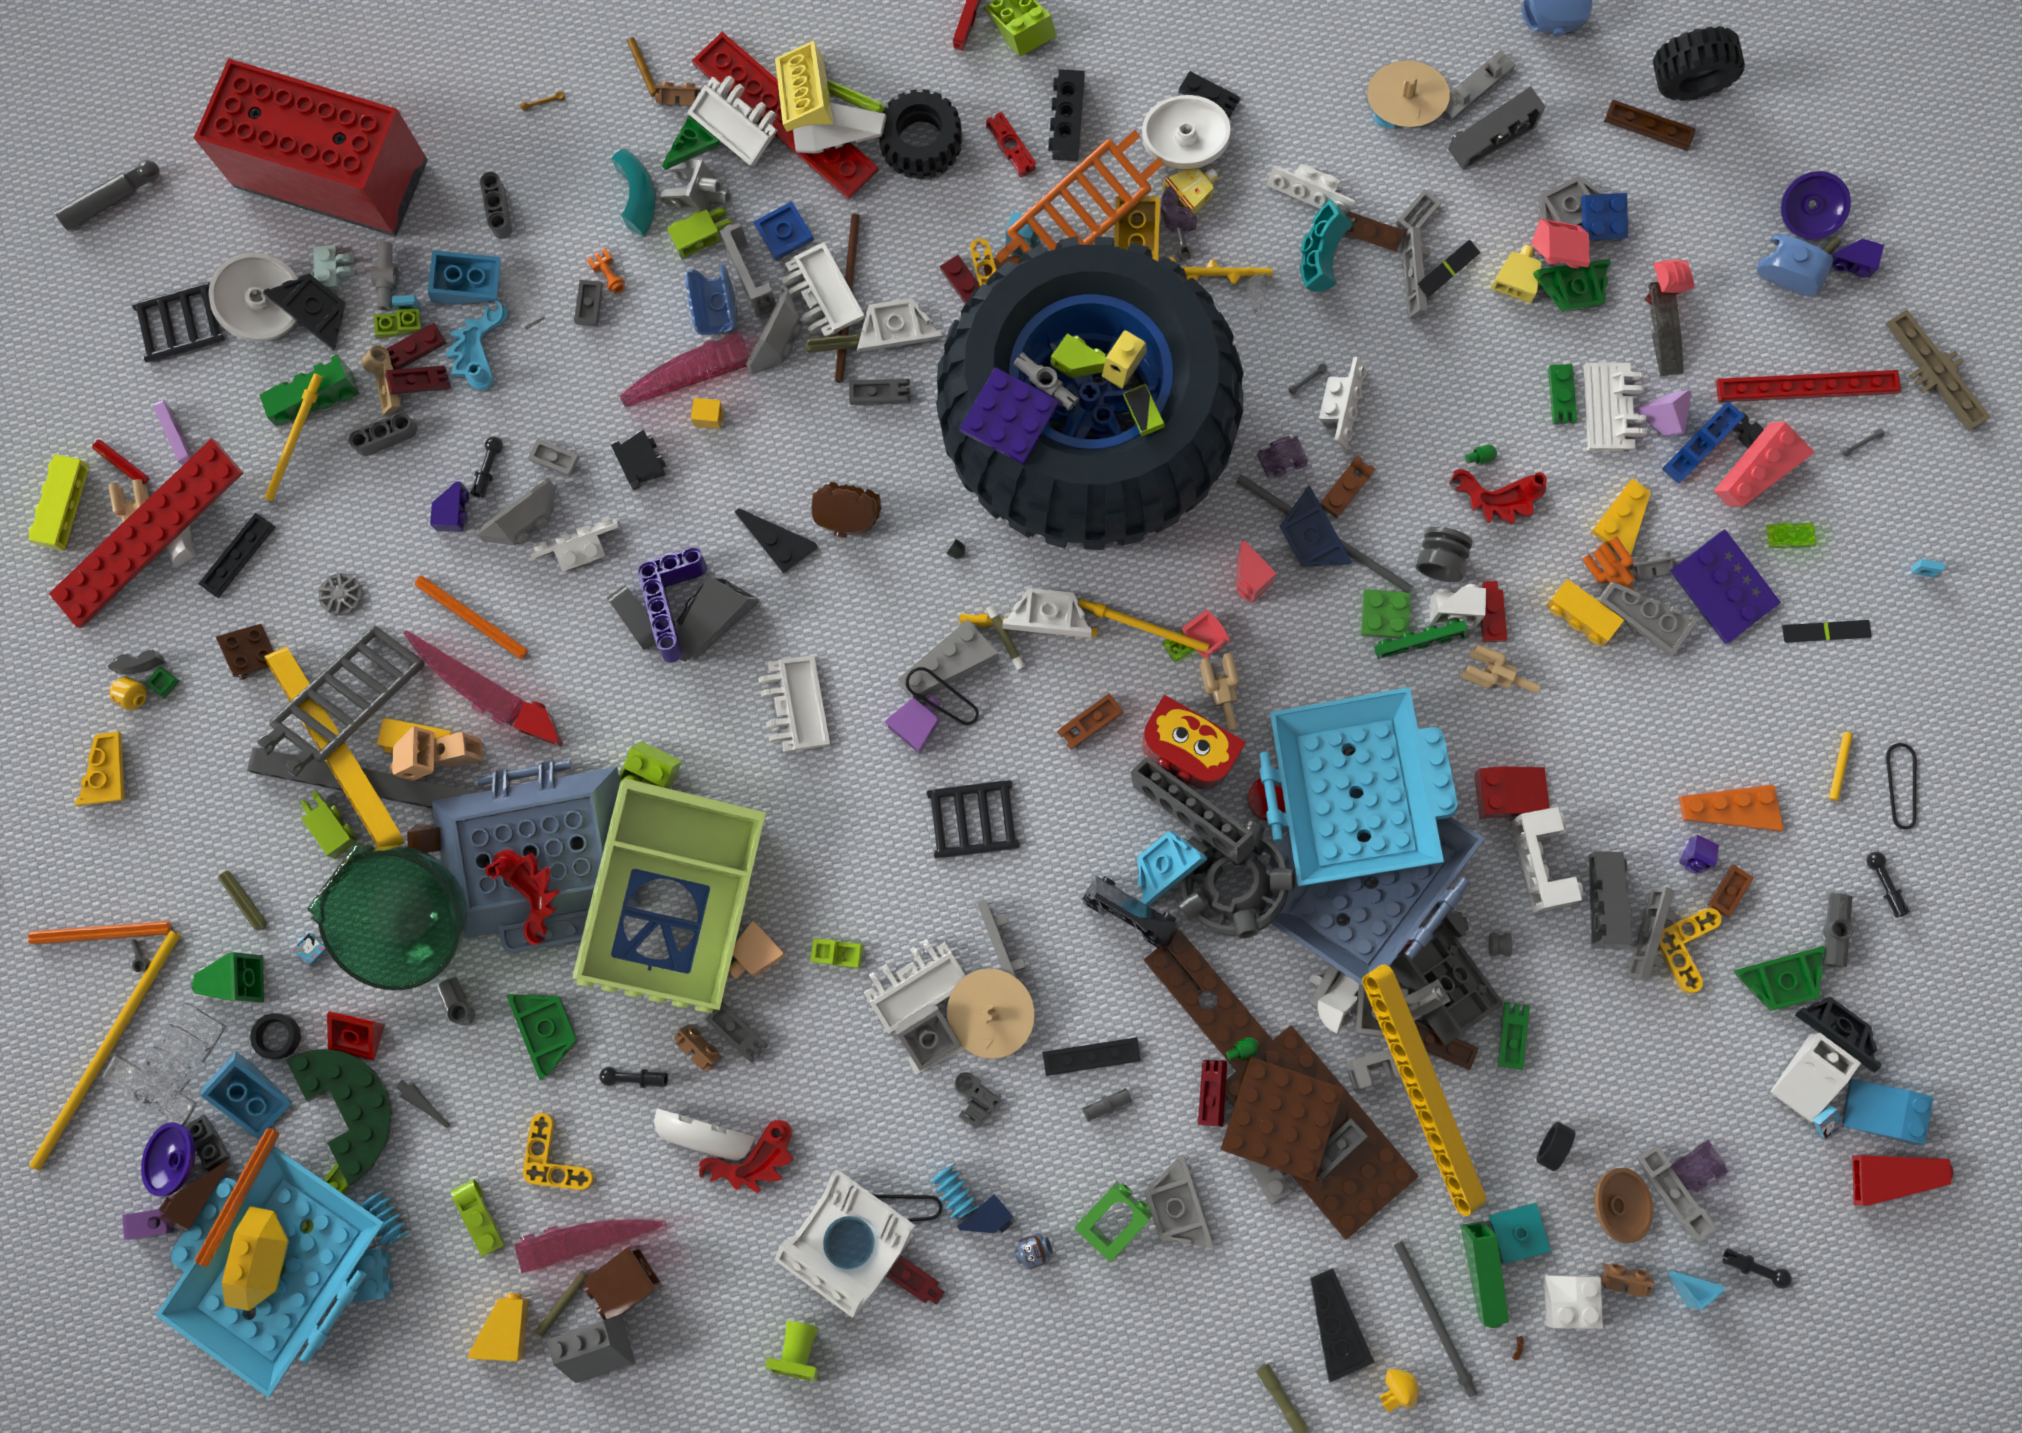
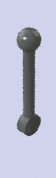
[1288,364,1327,394]
[1842,429,1884,456]

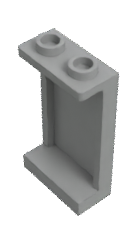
[720,223,776,317]

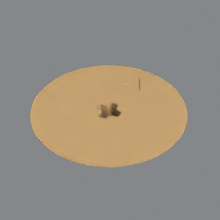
[1367,61,1450,127]
[947,969,1034,1058]

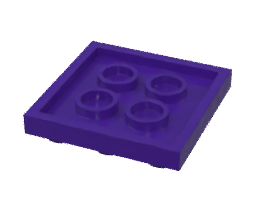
[959,367,1059,465]

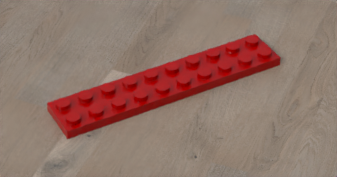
[692,31,879,200]
[49,439,244,628]

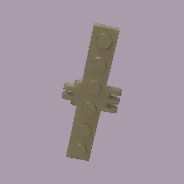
[1886,310,1991,431]

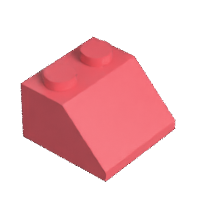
[1236,540,1277,603]

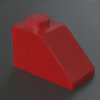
[513,701,563,747]

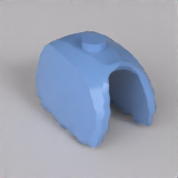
[1521,0,1592,37]
[1756,234,1834,297]
[685,264,737,335]

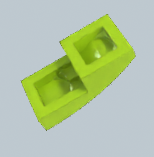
[810,938,864,969]

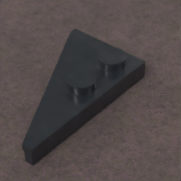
[734,508,818,574]

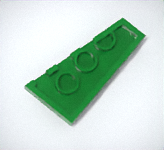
[1374,619,1470,659]

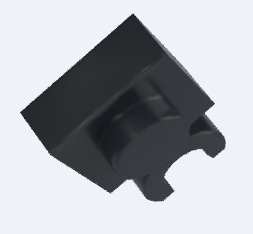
[1732,412,1764,449]

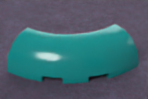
[611,149,656,237]
[1300,199,1353,292]

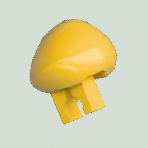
[1379,1368,1419,1413]

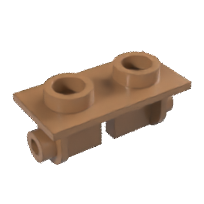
[654,82,701,106]
[674,1024,723,1072]
[1601,1263,1655,1298]

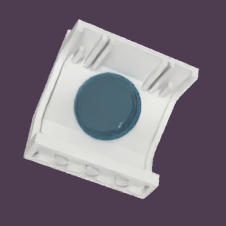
[774,1169,915,1318]

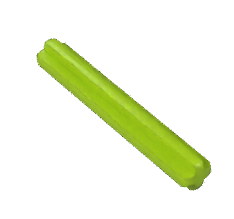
[827,79,885,113]

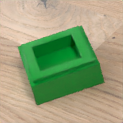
[145,666,180,699]

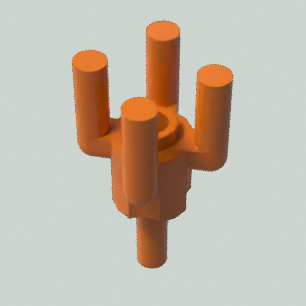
[1582,536,1635,591]

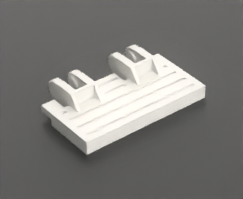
[687,76,777,166]
[782,242,865,338]
[1583,363,1647,451]
[758,655,830,752]
[863,939,965,1034]

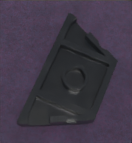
[263,273,346,350]
[1795,997,1881,1073]

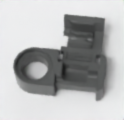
[955,1072,1001,1129]

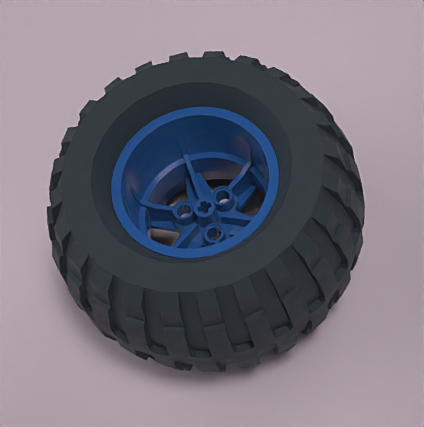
[936,236,1244,550]

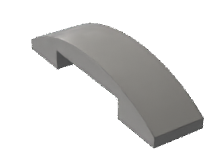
[1637,1144,1718,1242]

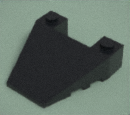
[1081,876,1179,952]

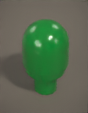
[1465,445,1497,465]
[1226,1037,1259,1061]

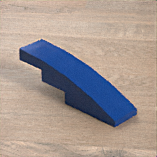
[1662,401,1745,484]

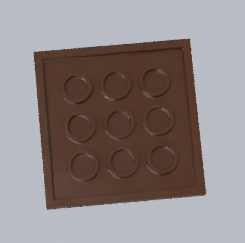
[1220,1057,1344,1183]

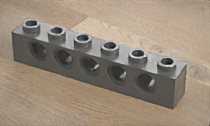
[1131,757,1254,864]

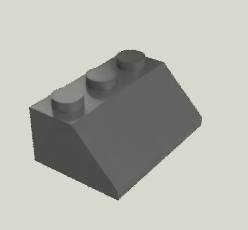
[546,1314,635,1383]

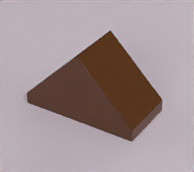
[407,824,441,855]

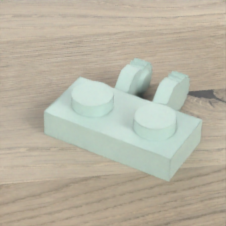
[313,245,355,290]

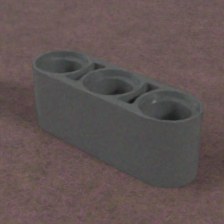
[480,171,512,239]
[348,412,417,456]
[607,585,656,650]

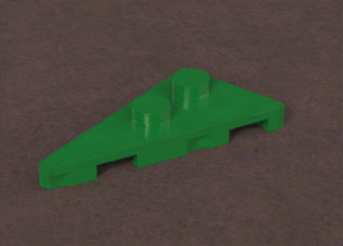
[662,116,720,170]

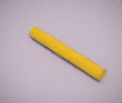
[1829,732,1853,801]

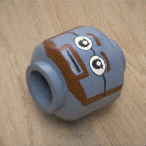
[1015,1233,1053,1269]

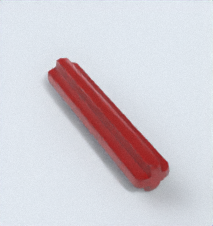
[92,439,149,484]

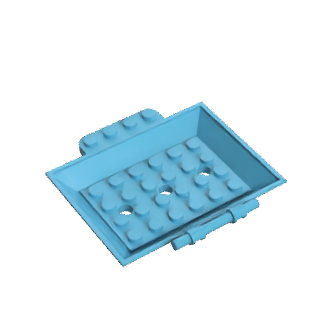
[1260,687,1458,887]
[155,1146,385,1398]

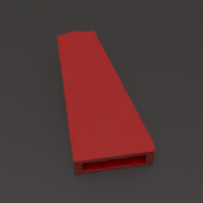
[1852,1155,1953,1206]

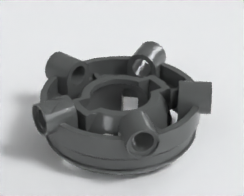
[1178,821,1295,939]

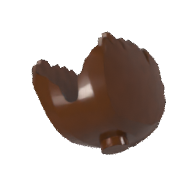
[811,482,882,538]

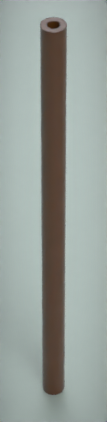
[835,214,860,383]

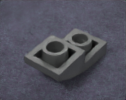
[107,649,165,674]
[1436,904,1469,938]
[186,1114,230,1172]

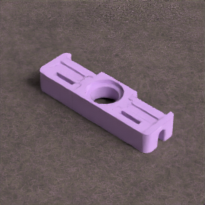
[152,400,192,466]

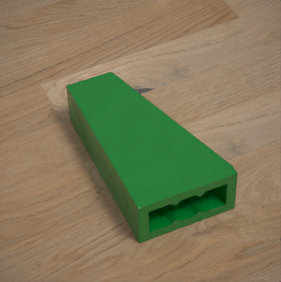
[1460,1221,1509,1328]

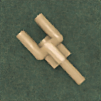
[108,479,149,523]
[1461,644,1541,694]
[1199,653,1239,732]

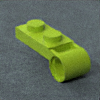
[451,1179,505,1257]

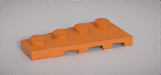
[1679,785,1784,832]

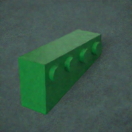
[259,354,360,426]

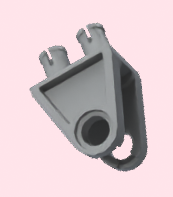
[660,160,732,213]

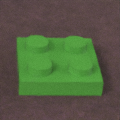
[1361,589,1411,639]

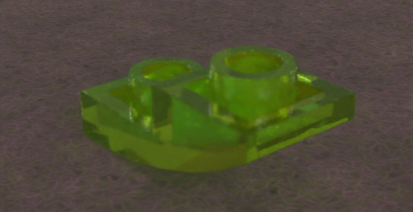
[1766,522,1816,548]

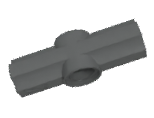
[1823,893,1853,968]

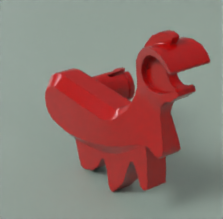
[1449,469,1547,525]
[485,849,560,945]
[699,1120,794,1193]

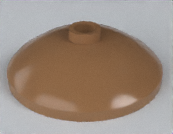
[1594,1168,1654,1243]

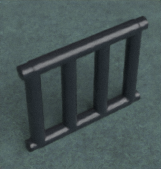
[132,282,225,363]
[926,780,1020,859]

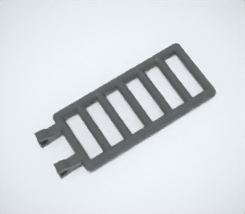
[257,626,425,778]

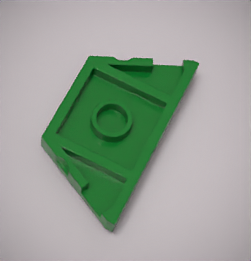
[1533,259,1611,313]
[1733,946,1825,1011]
[506,994,578,1081]

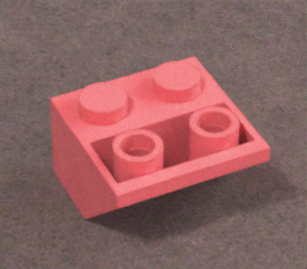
[1531,218,1590,268]

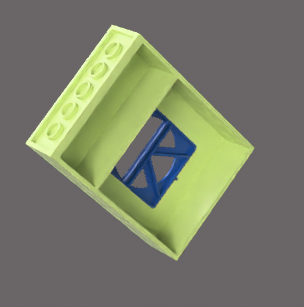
[572,778,766,1014]

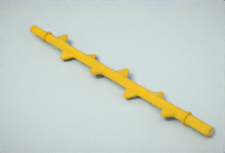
[1170,258,1273,284]

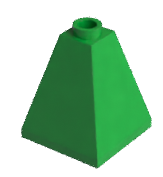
[191,952,264,1003]

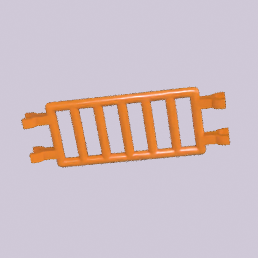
[995,130,1164,263]

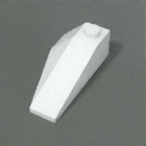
[793,103,887,153]

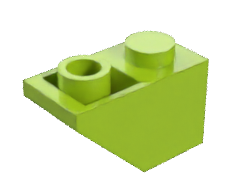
[1051,334,1106,378]

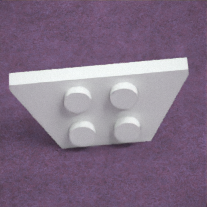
[857,298,942,352]
[1002,588,1092,638]

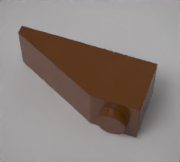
[158,1162,229,1232]

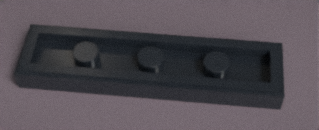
[198,512,275,599]
[1042,1037,1141,1076]

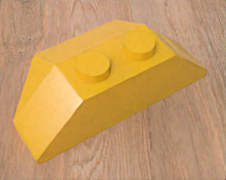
[222,1206,289,1311]

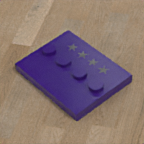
[1669,529,1781,644]

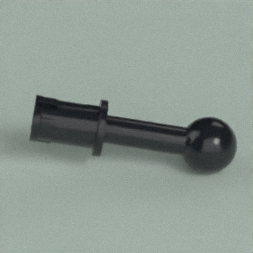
[470,436,503,498]
[1866,852,1911,918]
[599,1067,668,1088]
[1722,1248,1792,1289]

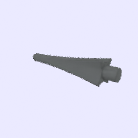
[396,1080,450,1128]

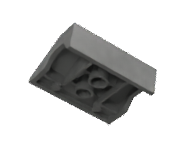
[1390,925,1504,1045]

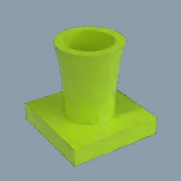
[765,1321,819,1382]

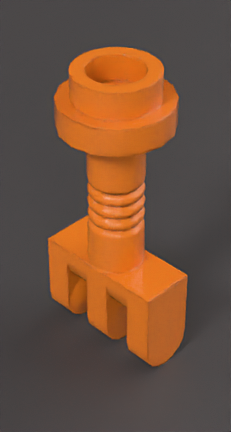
[586,248,625,294]

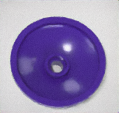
[1780,171,1851,240]
[141,1122,195,1197]

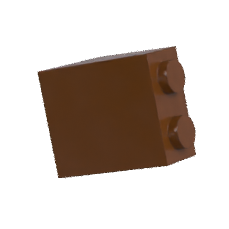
[583,1245,663,1320]

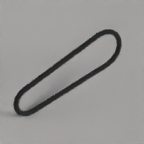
[905,667,979,725]
[1886,743,1917,830]
[855,1194,942,1226]

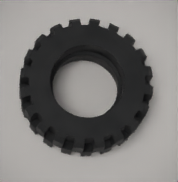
[1653,26,1745,101]
[879,89,962,179]

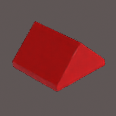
[327,1011,385,1060]

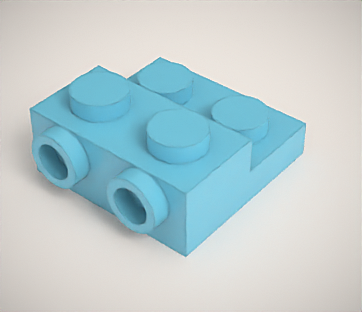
[348,1248,393,1303]

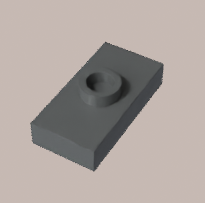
[574,280,603,326]

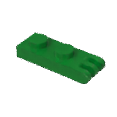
[1548,364,1577,424]
[1497,1002,1530,1070]

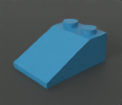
[428,250,501,304]
[201,1051,292,1139]
[1842,1079,1934,1145]

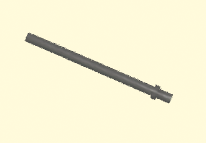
[1394,1241,1478,1398]

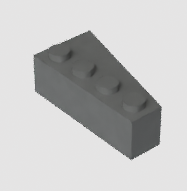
[1448,86,1546,170]
[1589,851,1633,950]

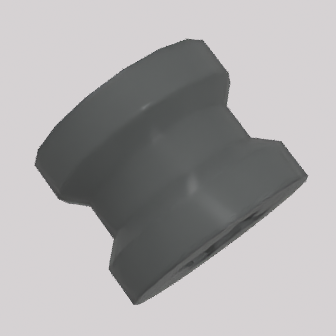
[1488,932,1512,957]

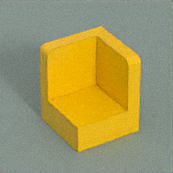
[691,398,724,429]

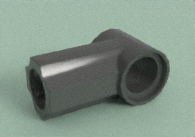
[437,977,475,1026]

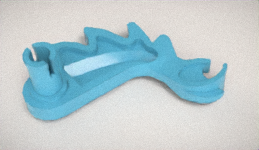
[446,301,508,391]

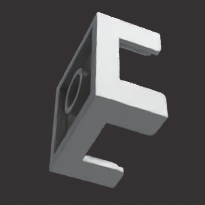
[1345,1049,1401,1090]

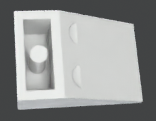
[1770,1033,1861,1122]

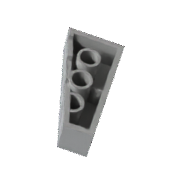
[898,620,999,701]

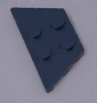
[1279,485,1352,567]

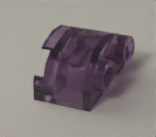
[1160,186,1198,233]
[1257,436,1309,478]
[1670,1139,1728,1193]

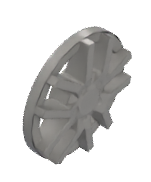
[318,573,362,616]

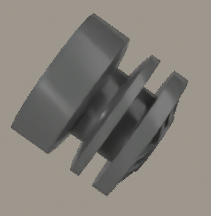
[1415,526,1473,582]

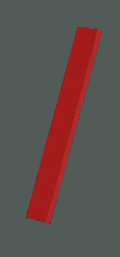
[1716,370,1901,403]

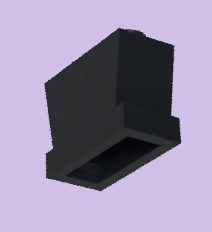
[611,429,666,490]

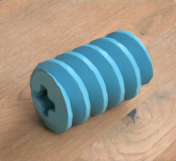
[931,1163,980,1219]
[361,1190,410,1245]

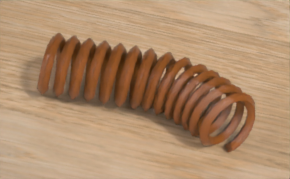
[1512,1336,1525,1360]

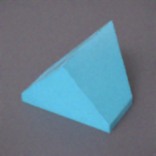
[1668,1271,1725,1310]

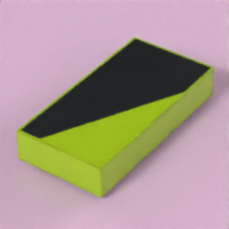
[1123,384,1165,436]

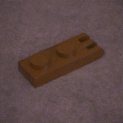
[1345,211,1405,252]

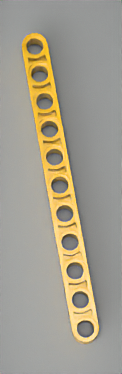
[264,646,405,854]
[1362,964,1486,1217]

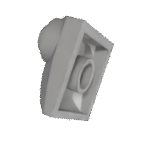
[1354,984,1408,1038]
[895,1005,961,1071]

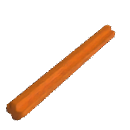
[414,576,528,659]
[28,921,172,945]
[195,1128,280,1266]

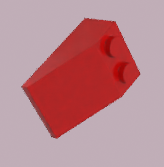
[1474,766,1550,819]

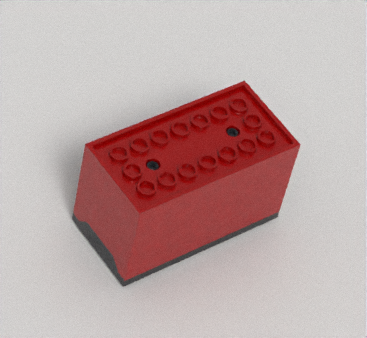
[193,58,428,237]

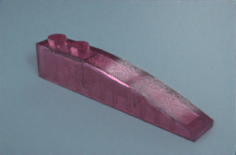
[619,333,749,407]
[403,630,524,726]
[514,1219,667,1273]

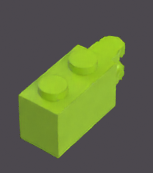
[667,207,733,259]
[300,790,357,859]

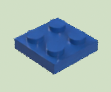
[1582,193,1628,241]
[753,201,814,261]

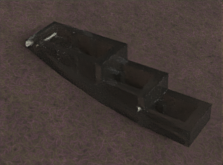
[1648,282,1684,376]

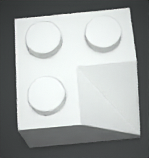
[1430,584,1486,627]
[1544,1275,1603,1329]

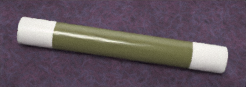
[986,604,1025,670]

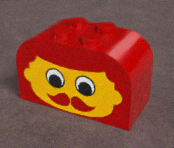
[1142,694,1246,790]

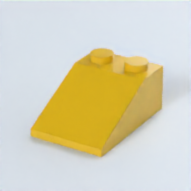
[1114,196,1160,261]

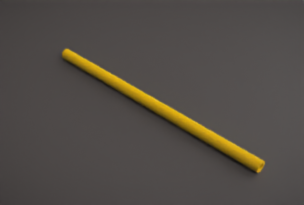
[29,930,181,1171]

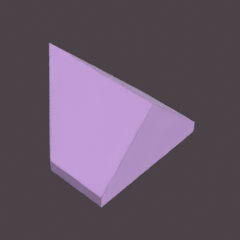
[1634,390,1691,437]

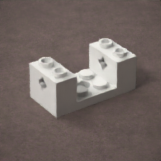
[1511,807,1583,913]

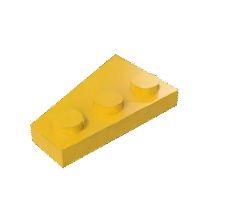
[1591,478,1651,555]
[75,731,125,807]

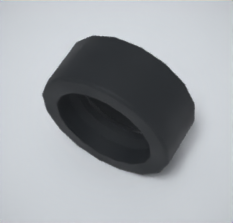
[250,1013,301,1060]
[1536,1122,1576,1171]

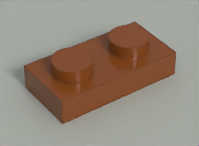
[1707,864,1754,918]

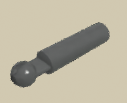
[54,160,160,231]

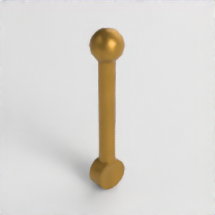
[520,91,565,111]

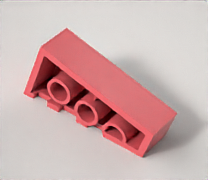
[1714,422,1815,507]

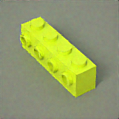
[28,454,90,551]

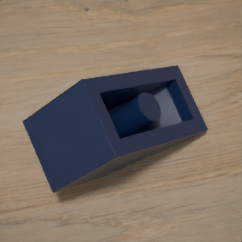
[957,1194,1013,1233]

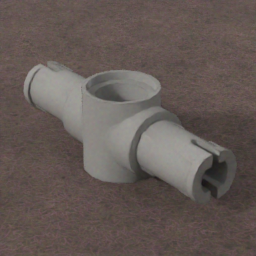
[371,242,399,311]
[1014,352,1079,411]

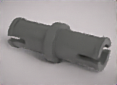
[1082,1088,1132,1122]

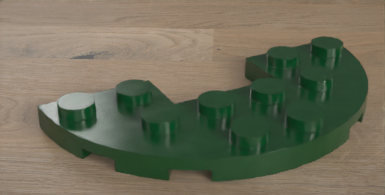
[286,1049,392,1186]

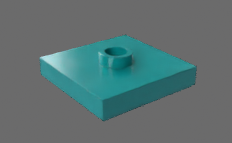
[1488,1203,1551,1264]

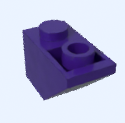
[1832,239,1884,278]
[430,481,469,532]
[1679,835,1719,874]

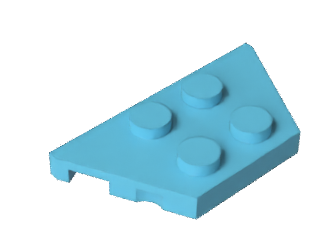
[1137,831,1207,906]

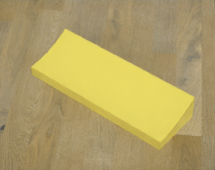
[775,41,833,132]

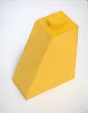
[468,1293,529,1361]

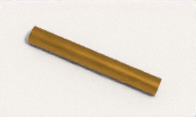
[627,37,659,97]

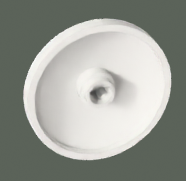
[1142,95,1230,169]
[209,253,298,342]

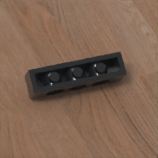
[1048,69,1085,161]

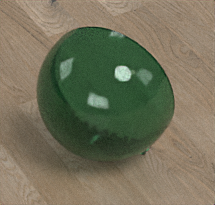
[307,842,468,990]

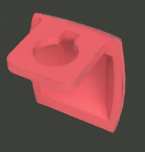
[1653,259,1695,294]
[1182,609,1230,658]

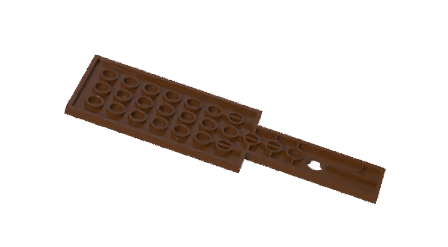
[1143,930,1419,1240]

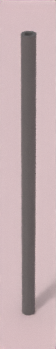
[1236,474,1413,593]

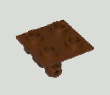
[216,624,274,680]

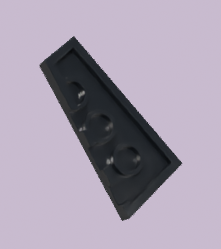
[1310,1268,1375,1383]

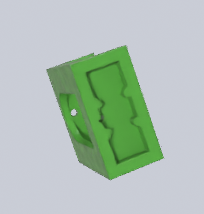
[1075,1181,1152,1263]

